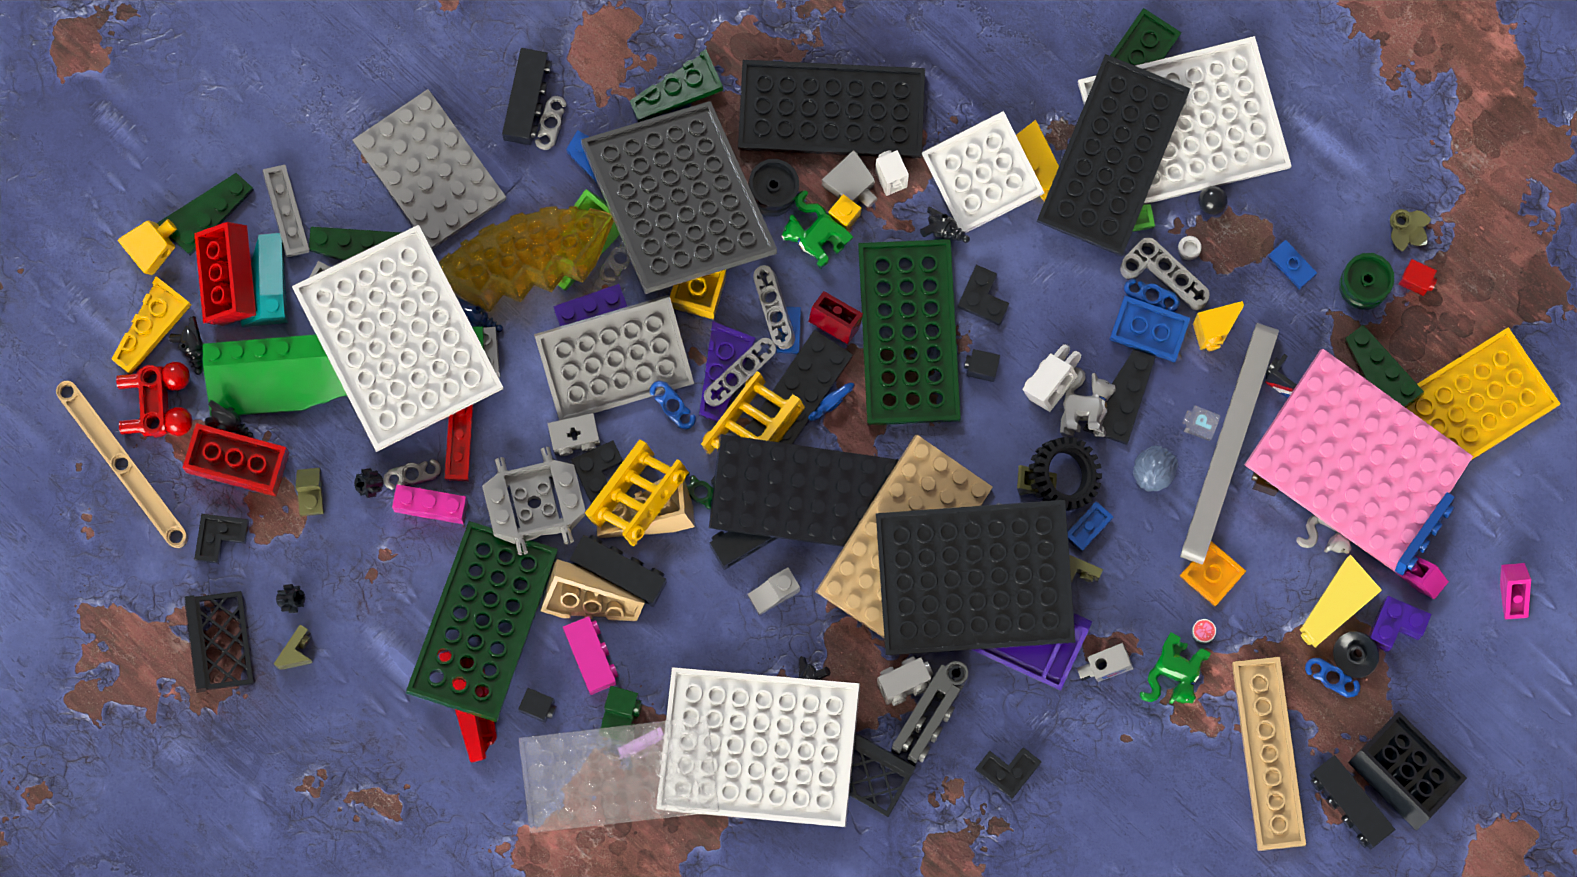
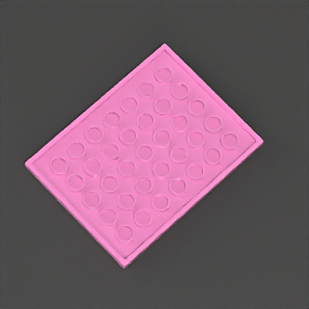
[1244,349,1473,572]

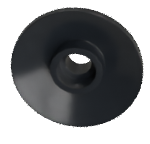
[1333,631,1379,678]

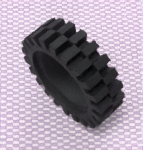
[1029,436,1102,511]

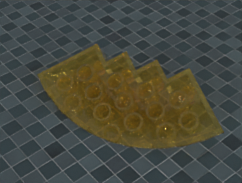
[439,206,614,312]

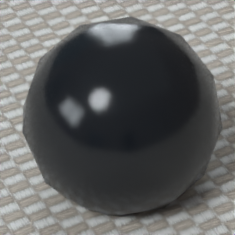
[1198,186,1228,215]

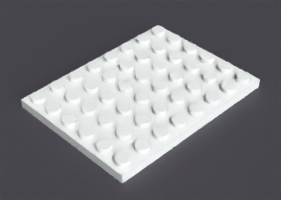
[1078,36,1291,205]
[292,225,503,452]
[656,667,860,827]

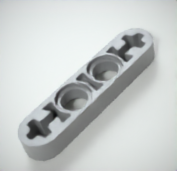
[753,265,795,349]
[704,338,776,406]

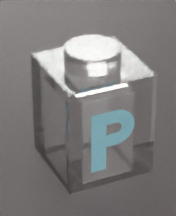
[1182,405,1221,441]

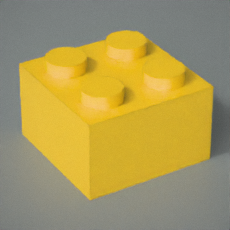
[670,269,726,320]

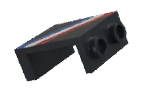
[1265,354,1297,398]

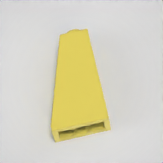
[1300,555,1382,648]

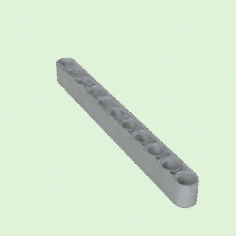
[1180,323,1279,565]

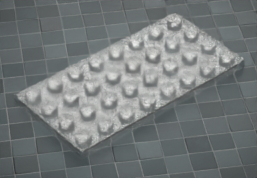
[519,716,719,833]

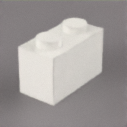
[875,150,909,196]

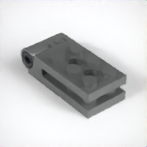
[891,661,968,766]

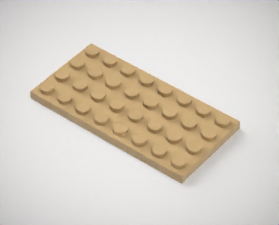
[815,435,993,638]

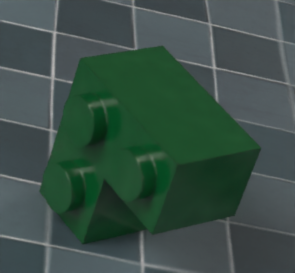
[599,685,643,744]

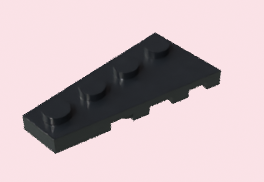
[1083,350,1155,445]

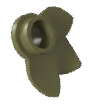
[1389,209,1431,251]

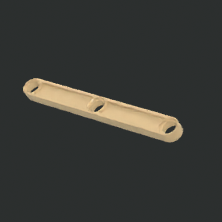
[56,381,188,548]

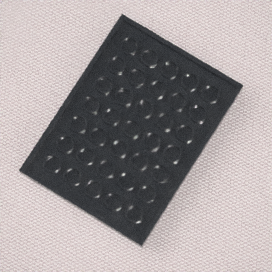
[876,500,1076,655]

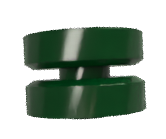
[1339,253,1394,310]

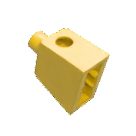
[118,219,177,275]

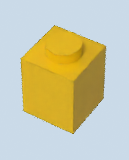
[829,194,861,231]

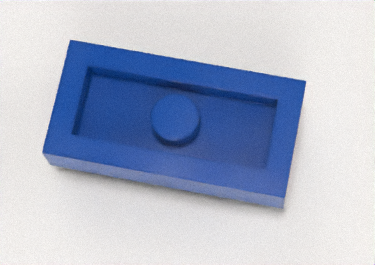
[1068,501,1114,552]

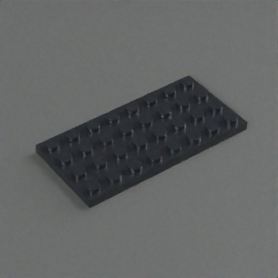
[1036,54,1191,257]
[738,60,925,159]
[709,434,899,547]

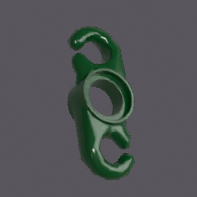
[687,471,713,509]

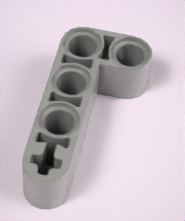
[1120,238,1210,310]

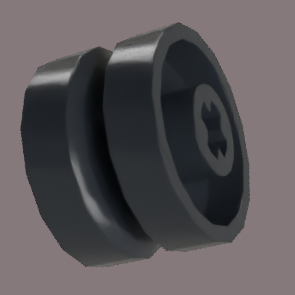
[748,159,799,217]

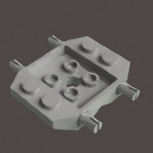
[482,447,586,555]

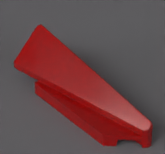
[439,651,497,763]

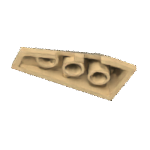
[597,479,695,538]
[540,559,645,621]

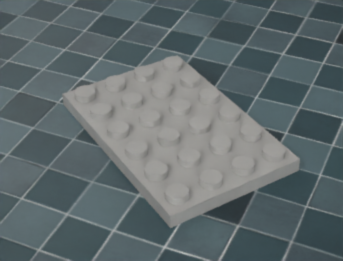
[353,89,506,250]
[534,295,694,421]

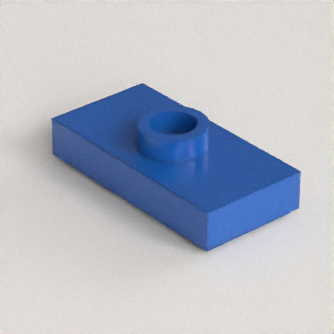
[1268,240,1317,290]
[776,307,801,354]

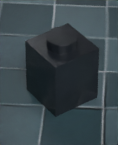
[964,349,1000,382]
[518,688,557,723]

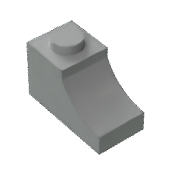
[748,567,800,615]

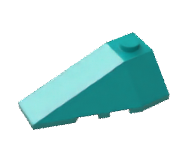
[241,233,288,327]

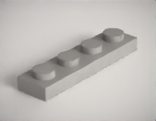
[262,165,309,258]

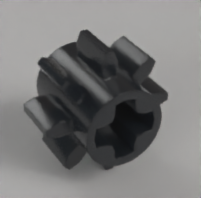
[354,468,384,498]
[276,584,305,613]

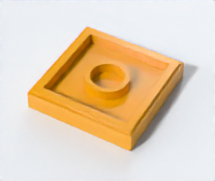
[1180,541,1246,607]

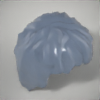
[1133,445,1178,492]

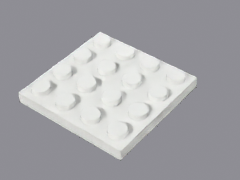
[922,111,1044,233]

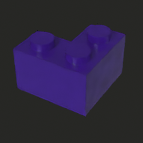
[1369,596,1432,652]

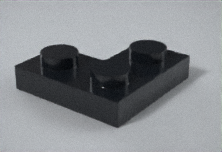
[957,264,1009,326]
[571,440,623,502]
[194,513,249,564]
[975,747,1041,800]

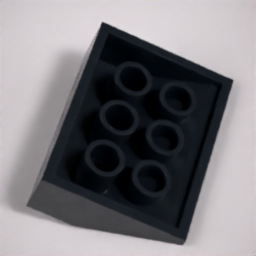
[1348,711,1467,831]

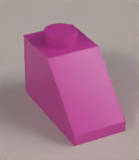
[1392,556,1449,599]
[1500,563,1531,619]

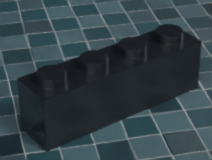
[502,48,552,145]
[709,531,778,570]
[570,535,667,607]
[1310,755,1396,850]

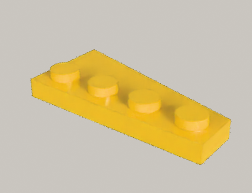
[1016,120,1059,202]
[112,276,192,374]

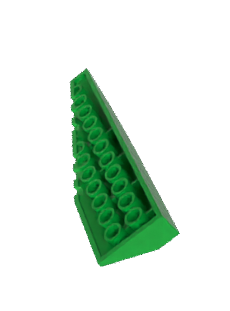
[203,327,484,416]

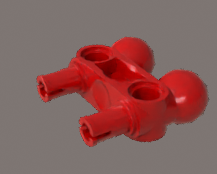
[116,362,193,438]

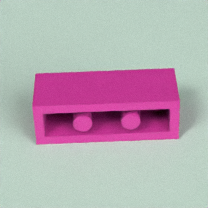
[392,484,468,524]
[563,616,619,695]

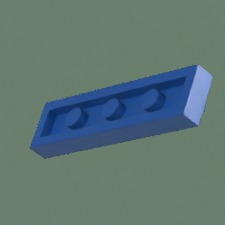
[1395,492,1455,576]

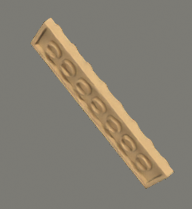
[1232,657,1306,851]

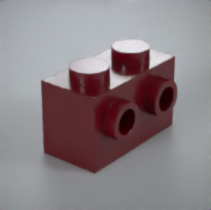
[808,291,863,344]

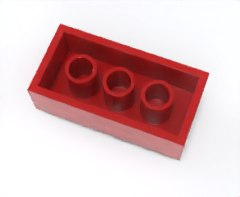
[194,222,256,326]
[182,423,290,497]

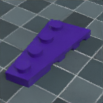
[699,321,756,422]

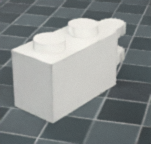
[1023,344,1081,412]

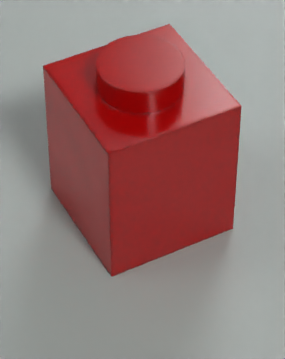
[1398,259,1437,296]

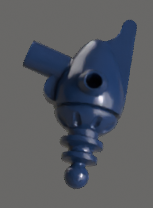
[456,296,503,332]

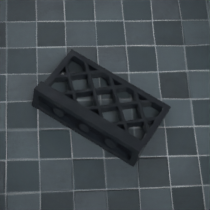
[184,591,253,693]
[849,733,916,817]

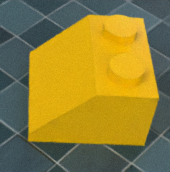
[1193,301,1244,351]

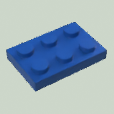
[1109,296,1190,362]

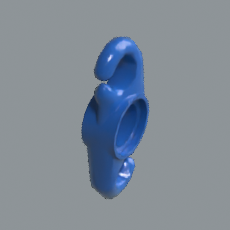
[1124,278,1180,312]
[650,381,696,429]
[808,383,855,421]
[1305,658,1360,697]

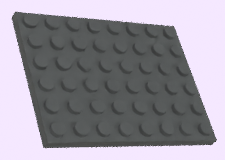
[581,101,777,294]

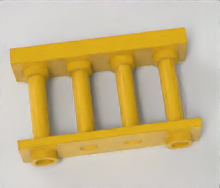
[701,371,805,455]
[585,439,689,546]

